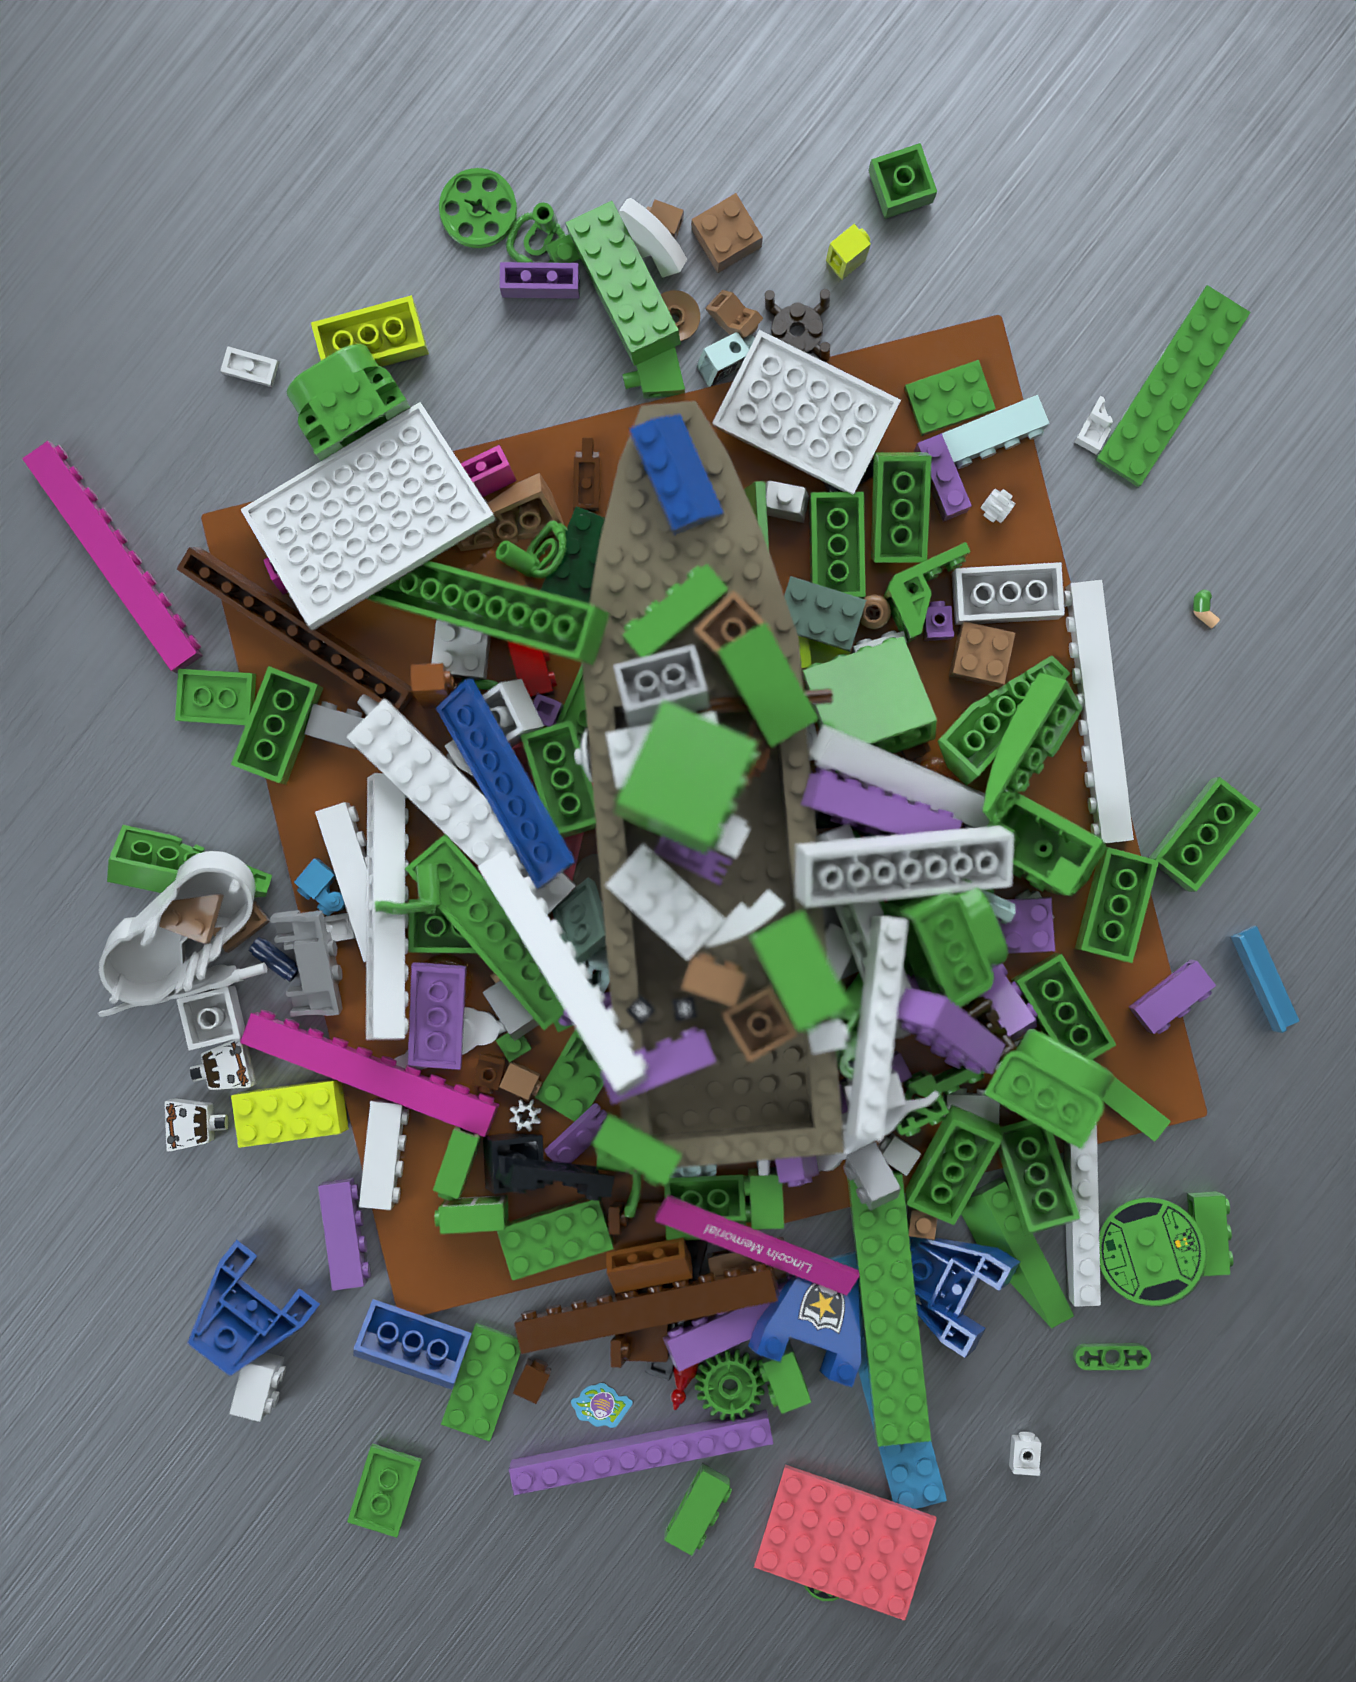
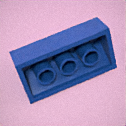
[630,414,724,536]
[353,1299,472,1390]

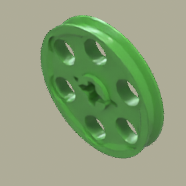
[439,168,517,248]

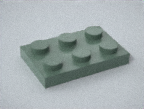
[784,576,866,652]
[552,878,606,966]

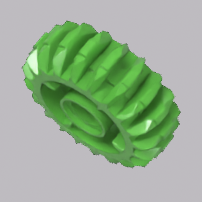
[695,1348,765,1421]

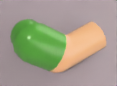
[1193,589,1220,629]

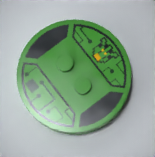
[1099,1198,1207,1307]

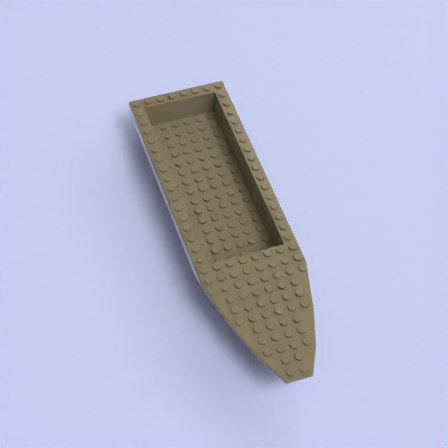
[582,401,845,1172]

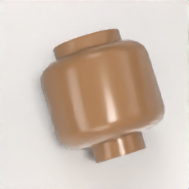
[860,594,892,629]

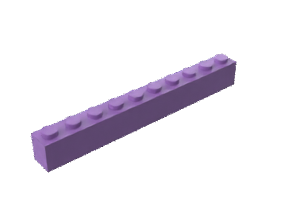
[509,1409,773,1495]

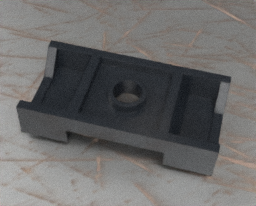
[494,1155,615,1201]

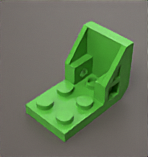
[884,542,971,644]
[535,1028,604,1122]

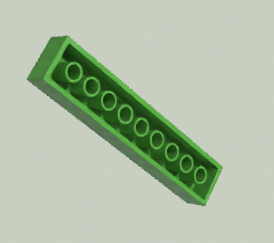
[365,561,610,666]
[847,1170,931,1447]

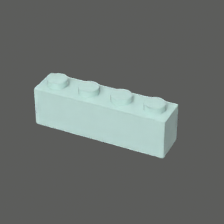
[942,395,1050,469]

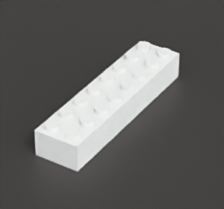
[795,826,1014,907]

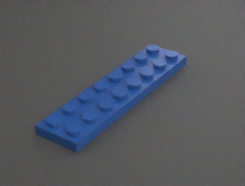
[436,678,576,889]

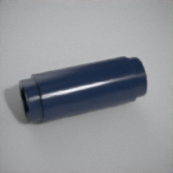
[248,936,299,982]

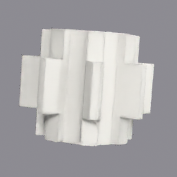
[981,488,1016,523]
[509,1099,542,1132]

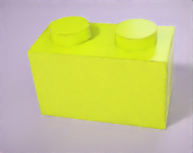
[826,224,871,280]

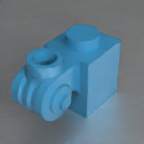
[294,858,345,917]

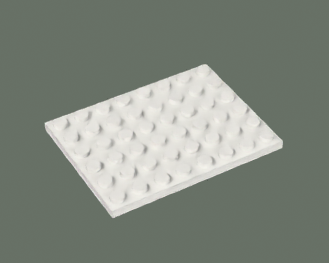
[240,402,496,630]

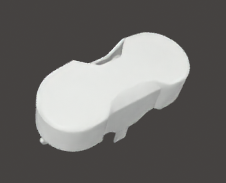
[99,851,256,1005]

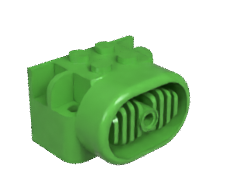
[286,344,411,461]
[986,793,1107,896]
[884,878,1008,1007]
[984,1029,1114,1149]

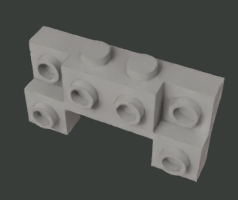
[270,910,343,1017]

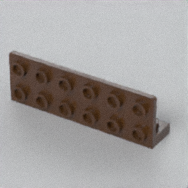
[609,1202,668,1368]

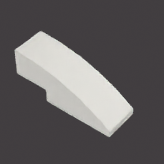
[619,198,687,278]
[704,890,785,947]

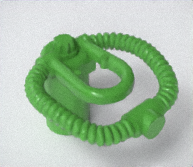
[506,202,565,263]
[496,520,568,579]
[374,864,441,915]
[596,1154,642,1217]

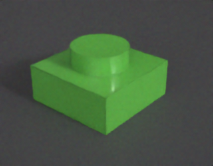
[544,234,580,263]
[496,1033,532,1063]

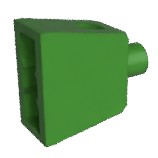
[622,347,685,399]

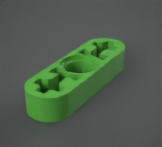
[1073,1343,1151,1370]

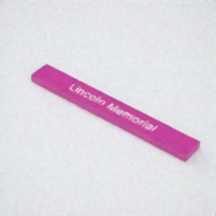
[655,1195,859,1295]

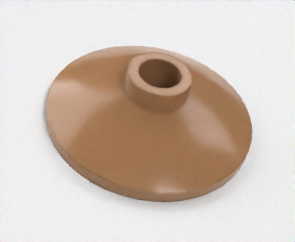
[660,290,700,341]

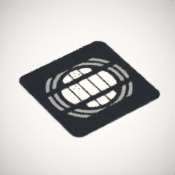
[626,996,656,1025]
[672,996,697,1021]

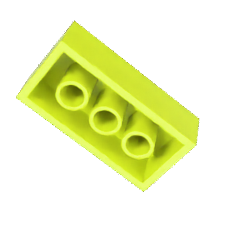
[311,295,429,367]
[231,1079,349,1148]

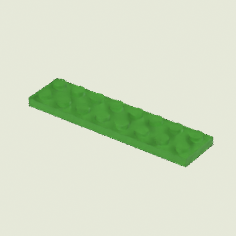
[1095,285,1251,487]
[405,834,565,1030]

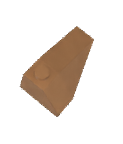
[456,473,565,551]

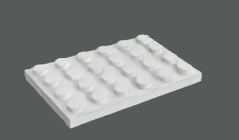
[712,330,901,495]

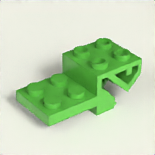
[895,1065,985,1137]

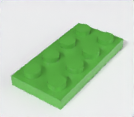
[441,1323,521,1442]

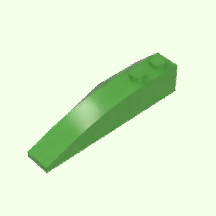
[938,655,1070,786]
[983,673,1083,825]
[107,825,272,897]
[961,1177,1074,1329]

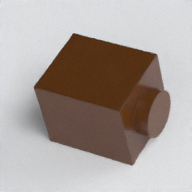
[513,1358,552,1404]

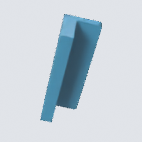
[1230,926,1299,1033]

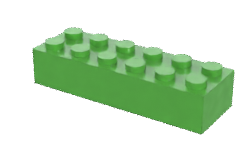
[565,201,681,366]

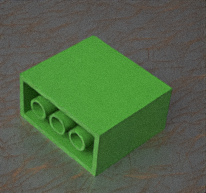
[803,636,937,773]
[614,700,758,855]
[748,911,850,1033]

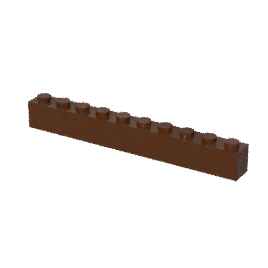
[176,547,414,713]
[514,1262,780,1354]

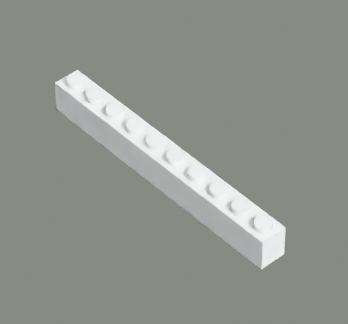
[1063,580,1134,843]
[366,773,409,1040]
[478,850,649,1096]

